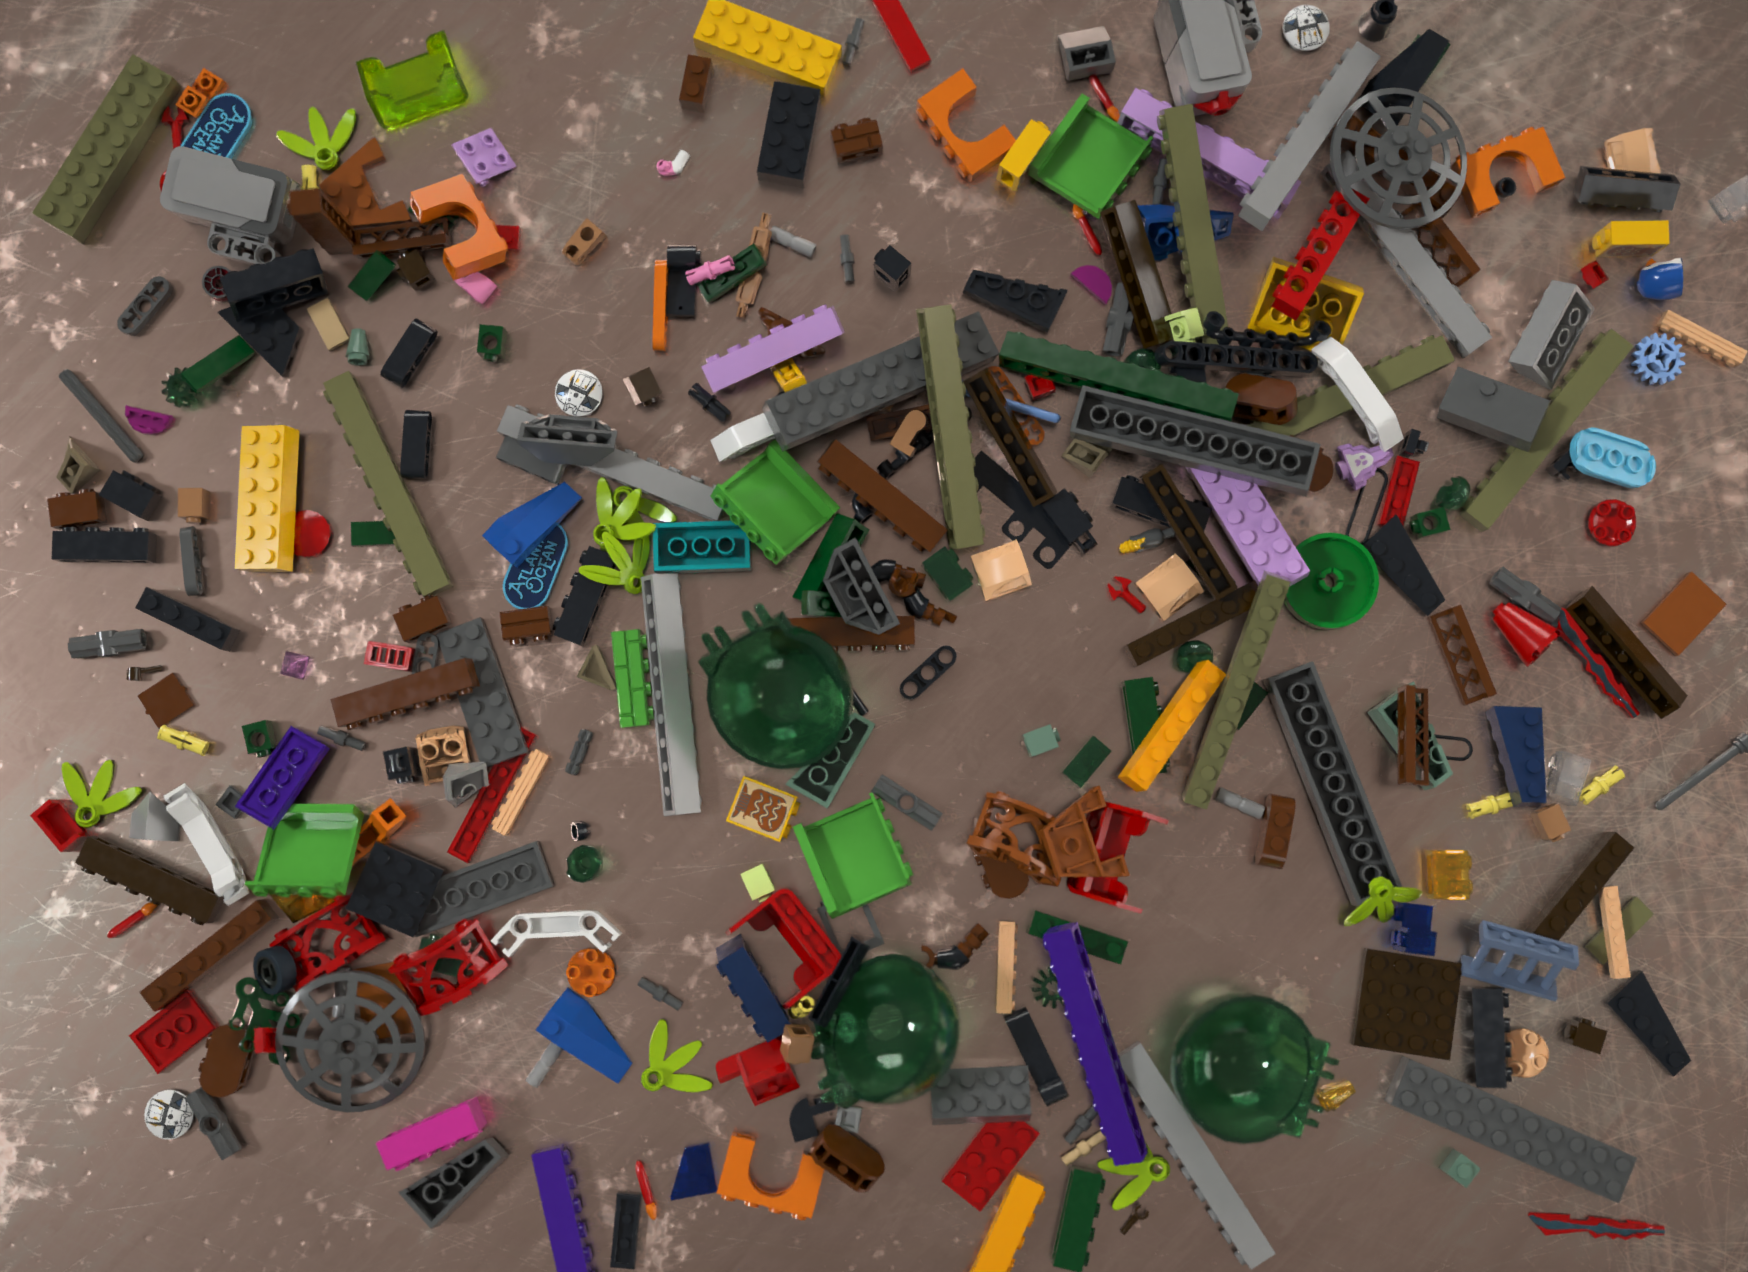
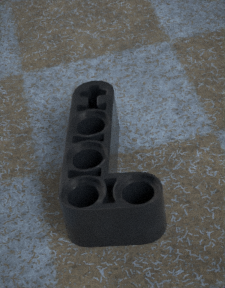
[1004,1007,1069,1107]

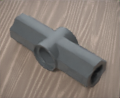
[1102,283,1133,357]
[1489,567,1561,625]
[68,629,147,659]
[871,774,943,831]
[185,1087,242,1161]

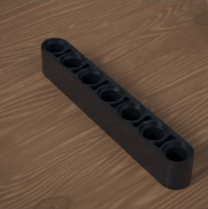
[1154,341,1318,377]

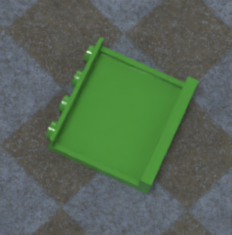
[1028,93,1153,219]
[710,439,840,565]
[793,792,913,919]
[244,804,364,898]

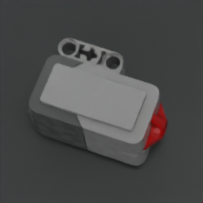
[1153,0,1262,116]
[159,146,301,265]

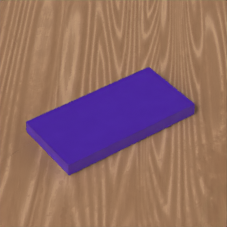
[235,726,330,830]

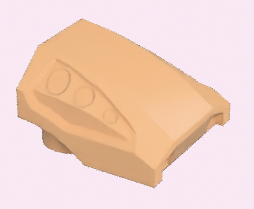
[1604,128,1660,173]
[971,540,1032,601]
[1135,553,1204,622]
[415,725,471,786]

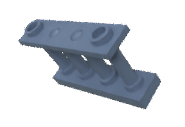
[1461,920,1579,1002]

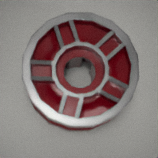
[202,266,231,303]

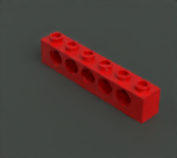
[1271,189,1370,321]

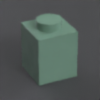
[1022,724,1061,757]
[1439,1149,1481,1188]

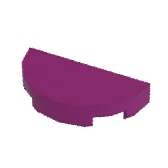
[1070,265,1112,305]
[125,405,174,435]

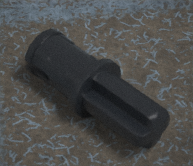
[688,383,731,422]

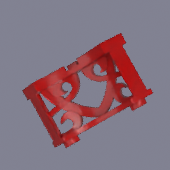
[269,892,386,992]
[388,919,508,1016]

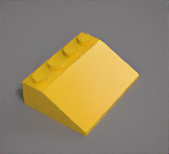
[1247,256,1364,351]

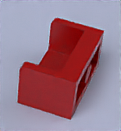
[30,799,90,852]

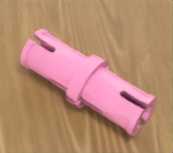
[685,255,735,286]

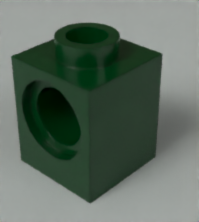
[477,324,507,362]
[1410,507,1451,540]
[242,720,277,758]

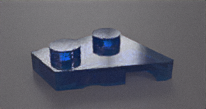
[670,1142,718,1201]

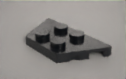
[218,307,302,377]

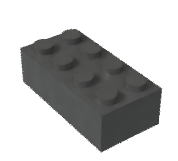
[930,1065,1031,1125]

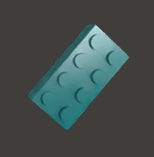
[653,521,752,574]

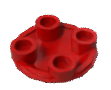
[1588,499,1636,546]
[294,510,331,557]

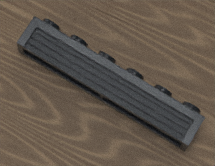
[808,937,870,1028]

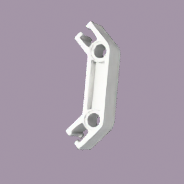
[1311,336,1404,452]
[710,413,776,462]
[164,783,249,906]
[491,910,622,957]

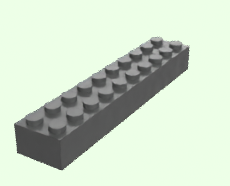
[762,311,999,452]
[1070,385,1321,497]
[1263,661,1402,906]
[1384,1056,1637,1203]

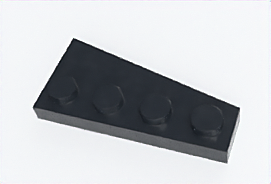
[962,270,1068,333]
[1363,514,1445,616]
[1604,970,1691,1077]

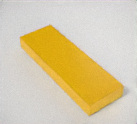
[770,358,807,392]

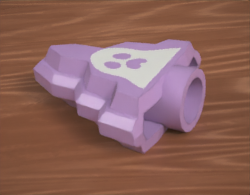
[1335,443,1394,491]

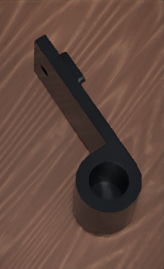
[666,244,702,317]

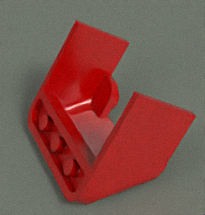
[1067,801,1169,914]
[725,889,841,1009]

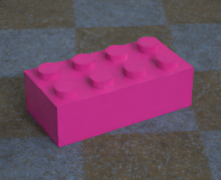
[376,1096,488,1171]

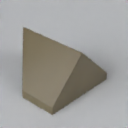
[56,436,100,494]
[1061,439,1113,478]
[577,645,617,692]

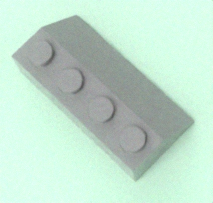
[1508,280,1595,390]

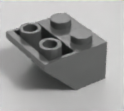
[1058,26,1116,81]

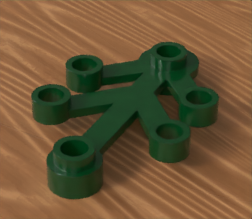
[228,977,300,1065]

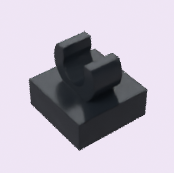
[1399,429,1429,458]
[1545,450,1578,481]

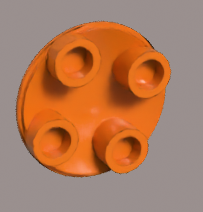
[566,948,615,998]

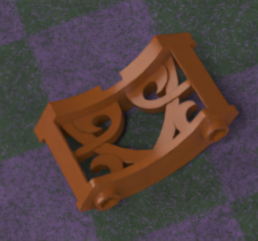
[966,791,1061,887]

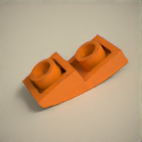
[175,68,226,118]

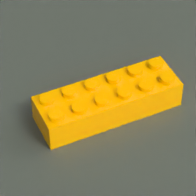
[693,0,842,97]
[235,425,299,572]

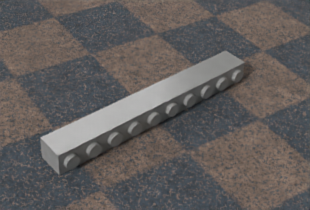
[1238,41,1381,231]
[1321,150,1492,359]
[497,404,724,521]
[641,573,701,816]
[1118,1041,1276,1270]

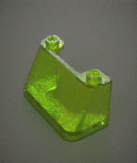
[356,30,468,129]

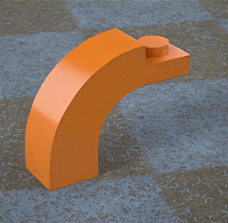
[352,798,406,867]

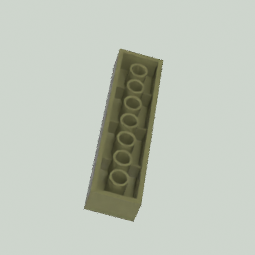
[32,54,182,244]

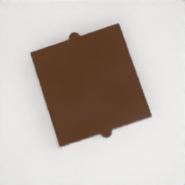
[138,673,195,729]

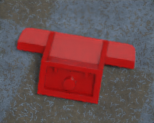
[715,1035,800,1106]

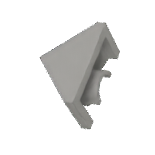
[443,762,489,808]
[129,792,180,841]

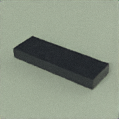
[610,1191,642,1269]

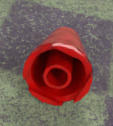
[1492,602,1562,667]

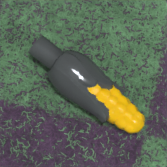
[1119,528,1175,554]

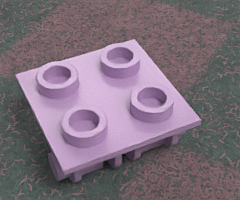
[451,128,516,187]

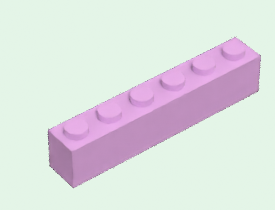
[701,304,845,393]

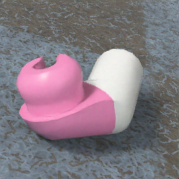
[656,150,690,176]

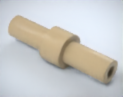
[1061,1131,1106,1166]

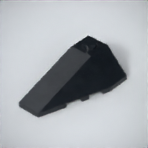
[1357,29,1450,126]

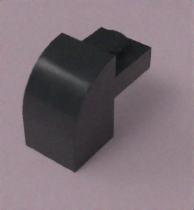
[790,1094,836,1143]

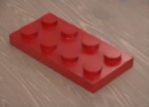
[942,1121,1040,1212]

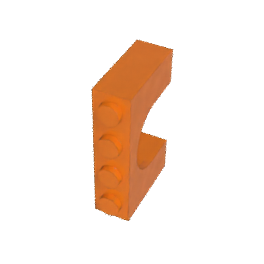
[916,68,1016,182]
[1450,127,1565,218]
[410,174,508,281]
[717,1132,824,1220]

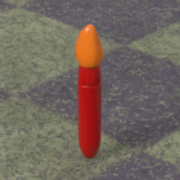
[1089,75,1120,122]
[1073,204,1102,255]
[107,902,158,938]
[635,1161,657,1220]

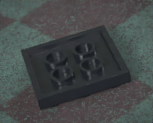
[346,841,444,937]

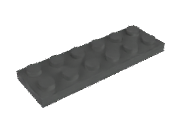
[436,617,529,768]
[415,841,554,937]

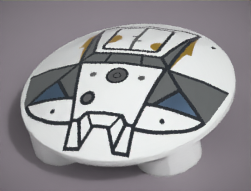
[1283,5,1330,51]
[555,370,602,417]
[144,1090,194,1139]

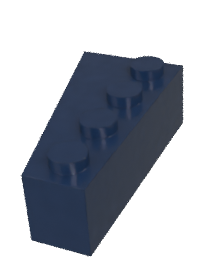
[1485,706,1547,808]
[716,934,792,1043]

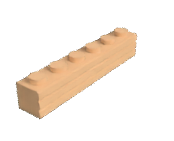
[1656,310,1748,367]
[492,749,551,836]
[1598,885,1630,979]
[996,921,1018,1014]

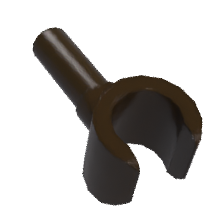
[126,665,162,681]
[1120,1204,1149,1235]

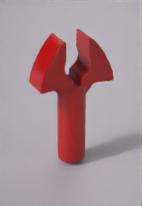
[161,106,190,149]
[1107,576,1146,614]

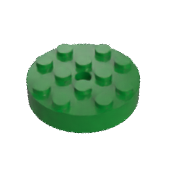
[1284,533,1379,630]

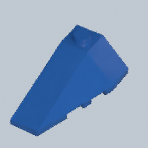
[1137,204,1234,260]
[482,482,582,568]
[536,987,632,1084]

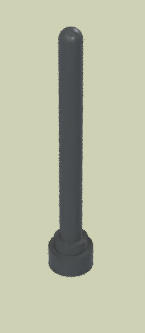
[1655,732,1748,810]

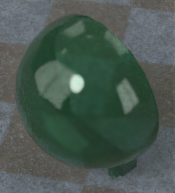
[698,603,854,769]
[811,954,961,1109]
[1170,992,1340,1144]

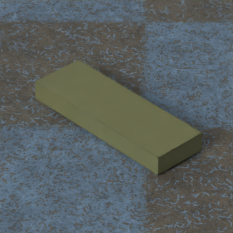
[1584,896,1654,965]

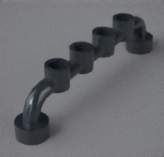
[1203,311,1331,350]
[852,430,934,524]

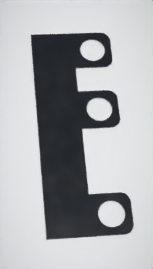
[973,450,1074,569]

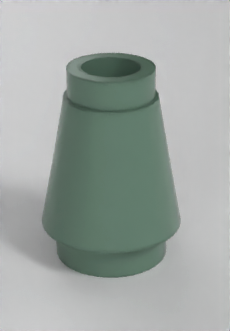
[345,328,370,366]

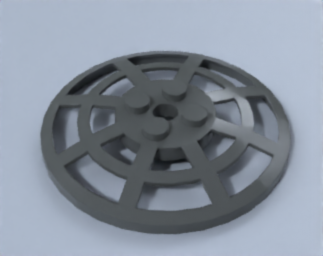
[1330,88,1467,229]
[275,970,425,1112]

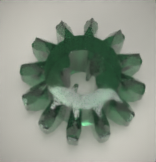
[161,367,203,408]
[1031,967,1065,1009]

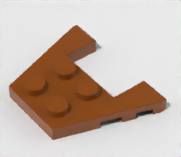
[319,137,413,228]
[1040,785,1130,877]

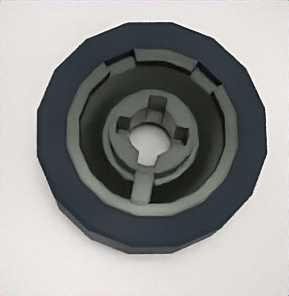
[253,945,297,995]

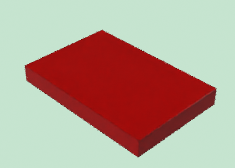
[129,989,218,1074]

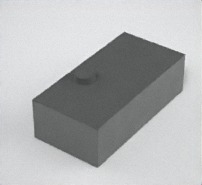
[1437,367,1550,452]

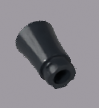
[1358,0,1398,42]

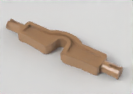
[736,213,772,319]

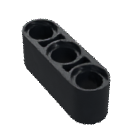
[380,318,438,388]
[400,410,432,479]
[899,645,957,701]

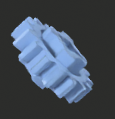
[1631,333,1685,385]

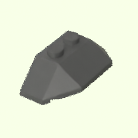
[517,414,618,466]
[823,538,900,635]

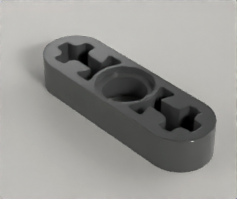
[117,276,173,336]
[179,526,203,596]
[412,633,440,674]

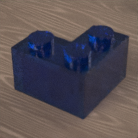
[1391,902,1437,957]

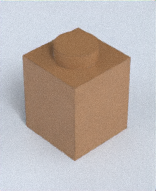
[178,488,209,524]
[1530,803,1571,842]
[780,1024,815,1065]

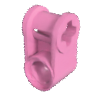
[455,272,497,305]

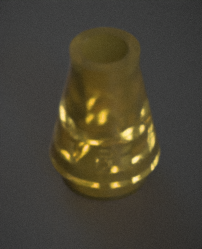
[1317,1080,1356,1112]

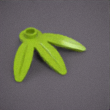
[276,107,356,170]
[593,477,656,547]
[600,486,677,552]
[579,532,650,594]
[62,760,142,828]
[1344,877,1423,926]
[641,1019,712,1093]
[1097,1142,1170,1211]

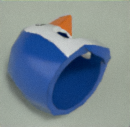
[1636,258,1683,300]

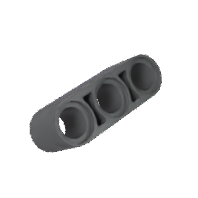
[496,436,568,485]

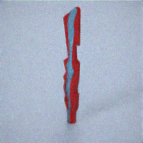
[1557,608,1640,718]
[1528,1212,1665,1240]

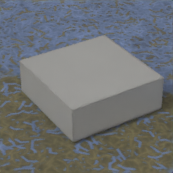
[835,1104,863,1133]

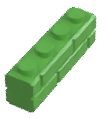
[611,629,654,729]

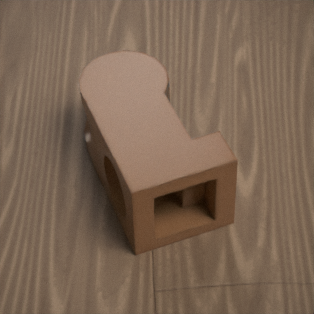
[562,218,607,266]
[890,410,928,457]

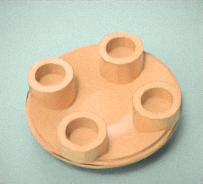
[1507,1028,1549,1078]

